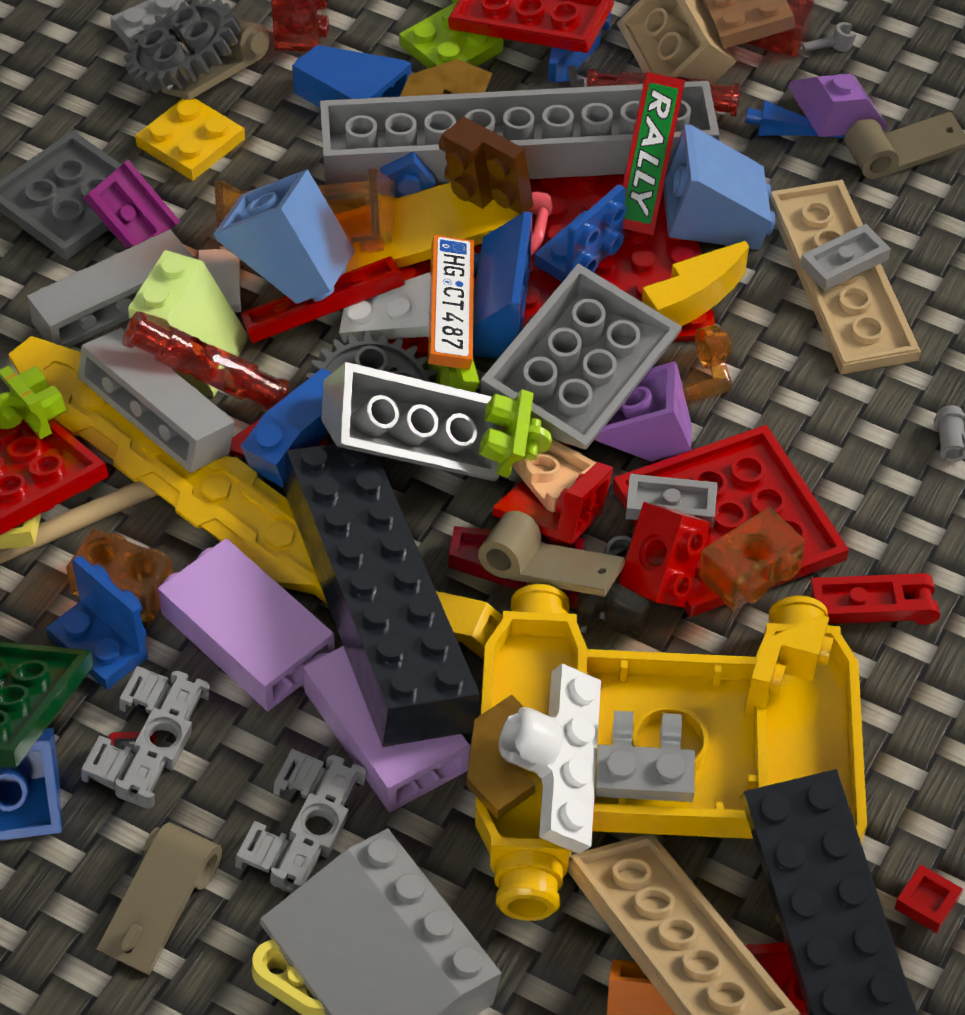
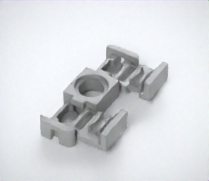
[81,666,210,809]
[235,749,366,893]

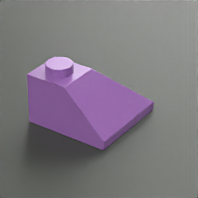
[788,74,888,137]
[595,361,692,461]

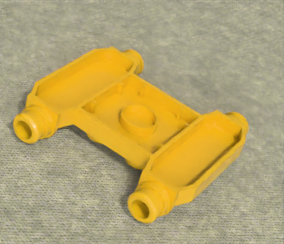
[475,584,867,923]

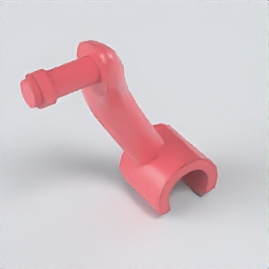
[528,192,553,256]

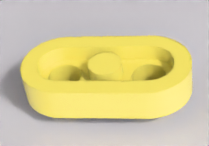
[252,940,326,1015]

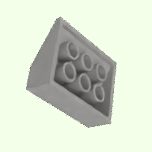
[480,264,682,450]
[260,828,502,1015]

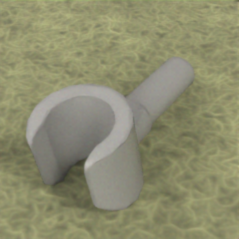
[802,22,856,52]

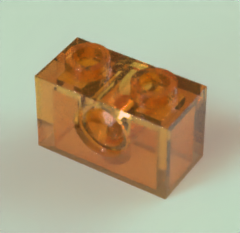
[699,507,806,611]

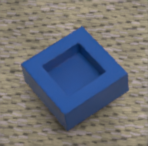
[380,151,435,198]

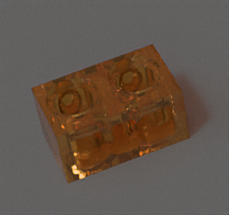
[66,528,174,624]

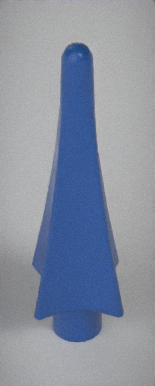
[744,100,845,139]

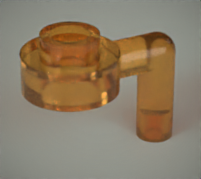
[683,325,732,401]

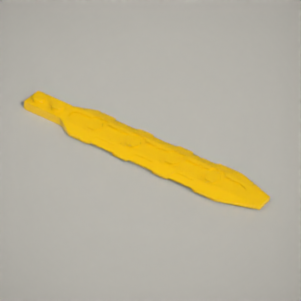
[8,336,327,604]

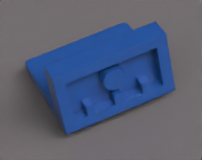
[534,184,626,282]
[46,555,148,690]

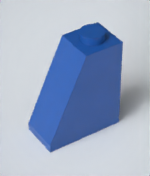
[292,45,411,108]

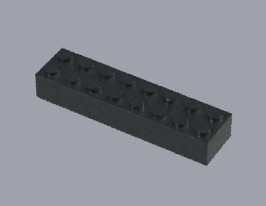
[283,444,480,747]

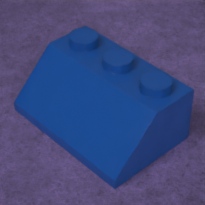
[473,212,532,358]
[0,728,62,840]

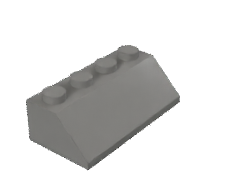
[321,362,500,481]

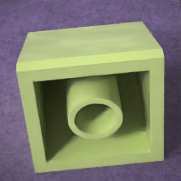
[128,250,248,398]

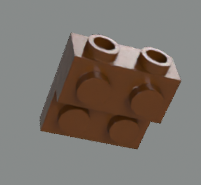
[439,116,534,214]

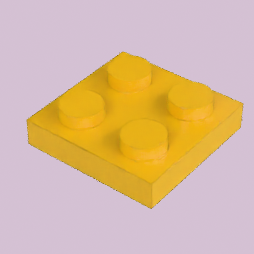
[135,98,245,181]

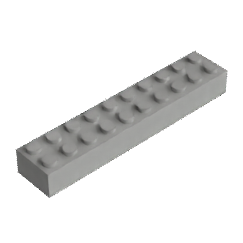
[320,81,720,190]

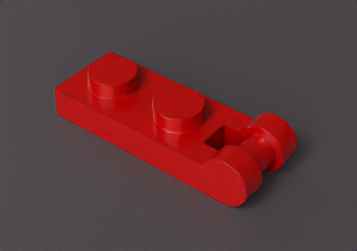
[809,573,940,625]

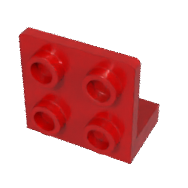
[492,462,613,544]

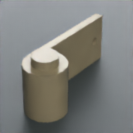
[161,19,270,100]
[844,111,965,179]
[478,511,625,597]
[96,822,222,975]

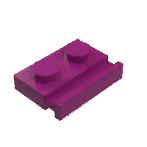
[83,160,180,249]

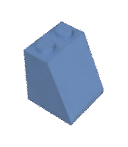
[663,124,775,250]
[214,169,355,304]

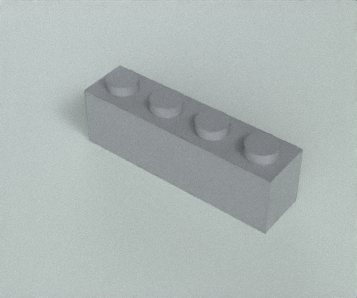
[27,230,195,348]
[78,328,235,473]

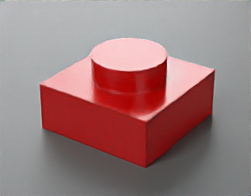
[894,864,963,934]

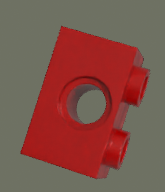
[617,501,711,608]

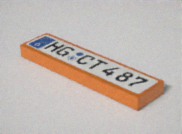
[428,235,474,370]

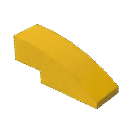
[642,241,749,326]

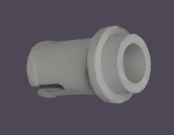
[934,405,965,462]

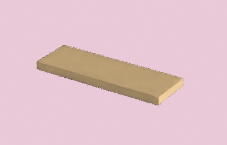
[769,180,921,375]
[567,834,800,1015]

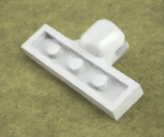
[498,663,601,854]

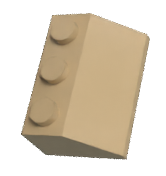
[616,0,737,87]

